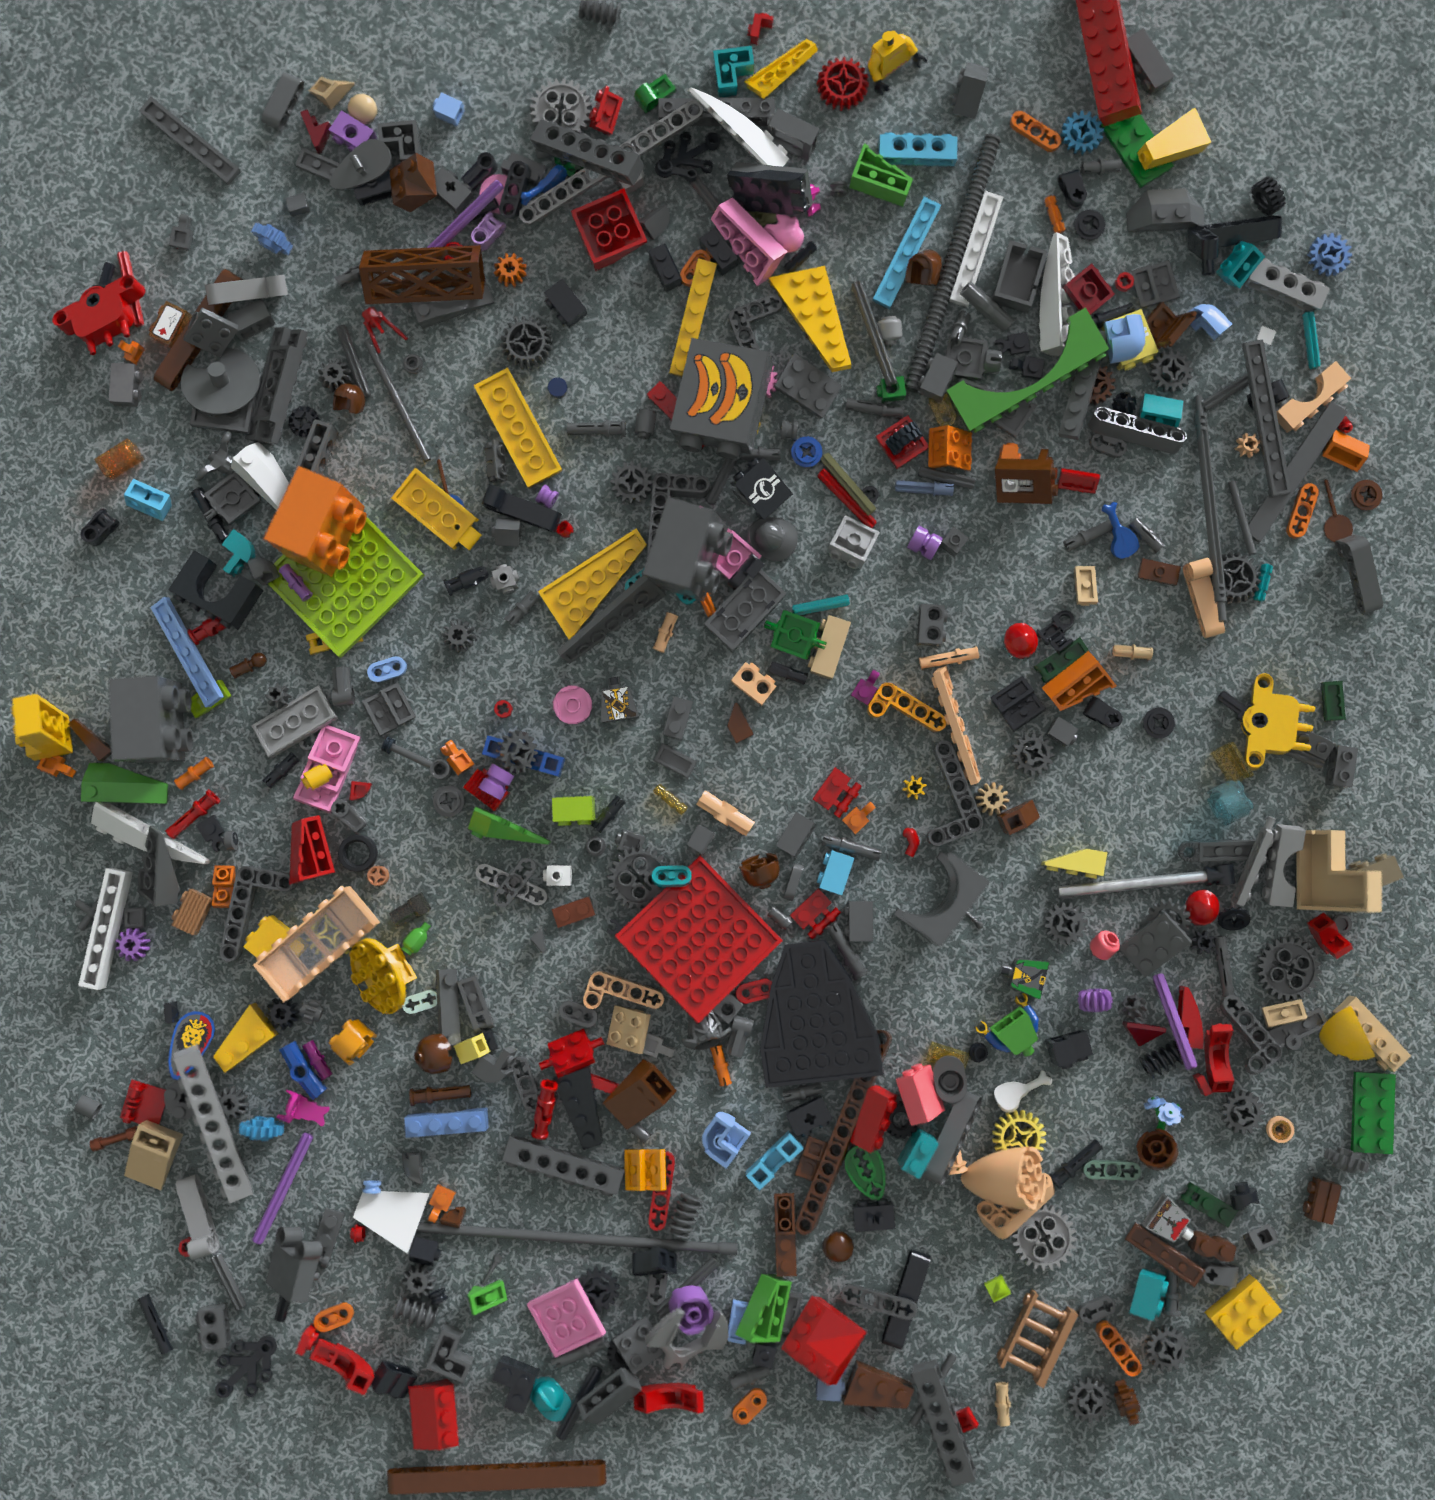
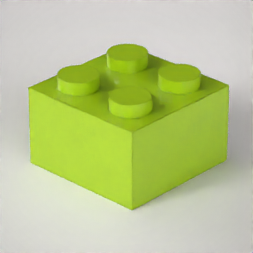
[552,796,595,826]

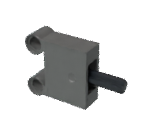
[265,1227,322,1322]

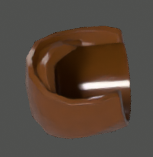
[905,250,942,285]

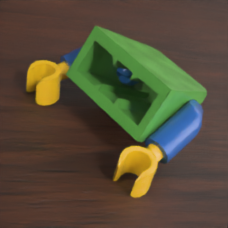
[976,993,1039,1057]

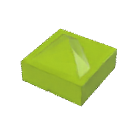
[984,1274,1011,1303]

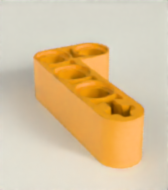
[867,682,947,732]

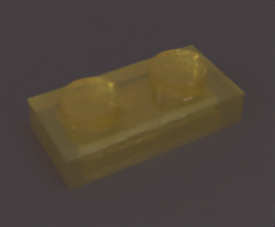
[926,1041,969,1069]

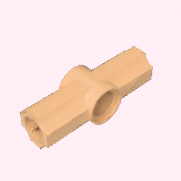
[696,791,755,836]

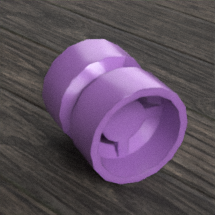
[907,525,943,560]
[478,763,515,800]

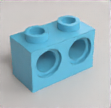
[124,479,172,521]

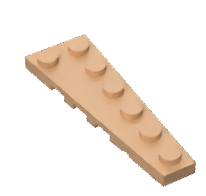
[932,666,981,785]

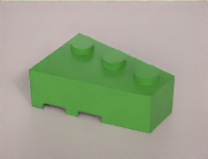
[849,143,913,207]
[735,1274,792,1343]

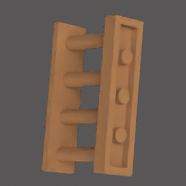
[997,1289,1078,1388]

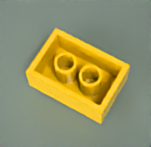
[1204,1274,1282,1350]

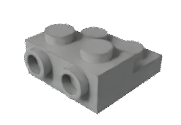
[826,515,880,569]

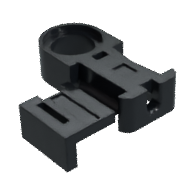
[727,554,765,590]
[1037,610,1074,655]

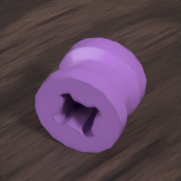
[535,485,559,509]

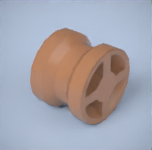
[367,866,389,886]

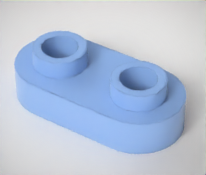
[367,656,407,683]

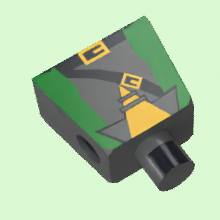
[999,958,1049,999]

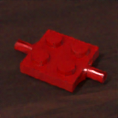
[539,1028,605,1078]

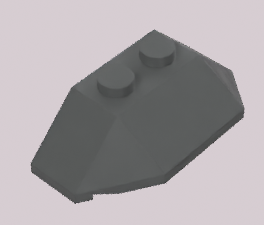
[1126,188,1205,233]

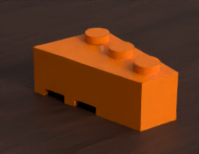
[1042,651,1117,711]

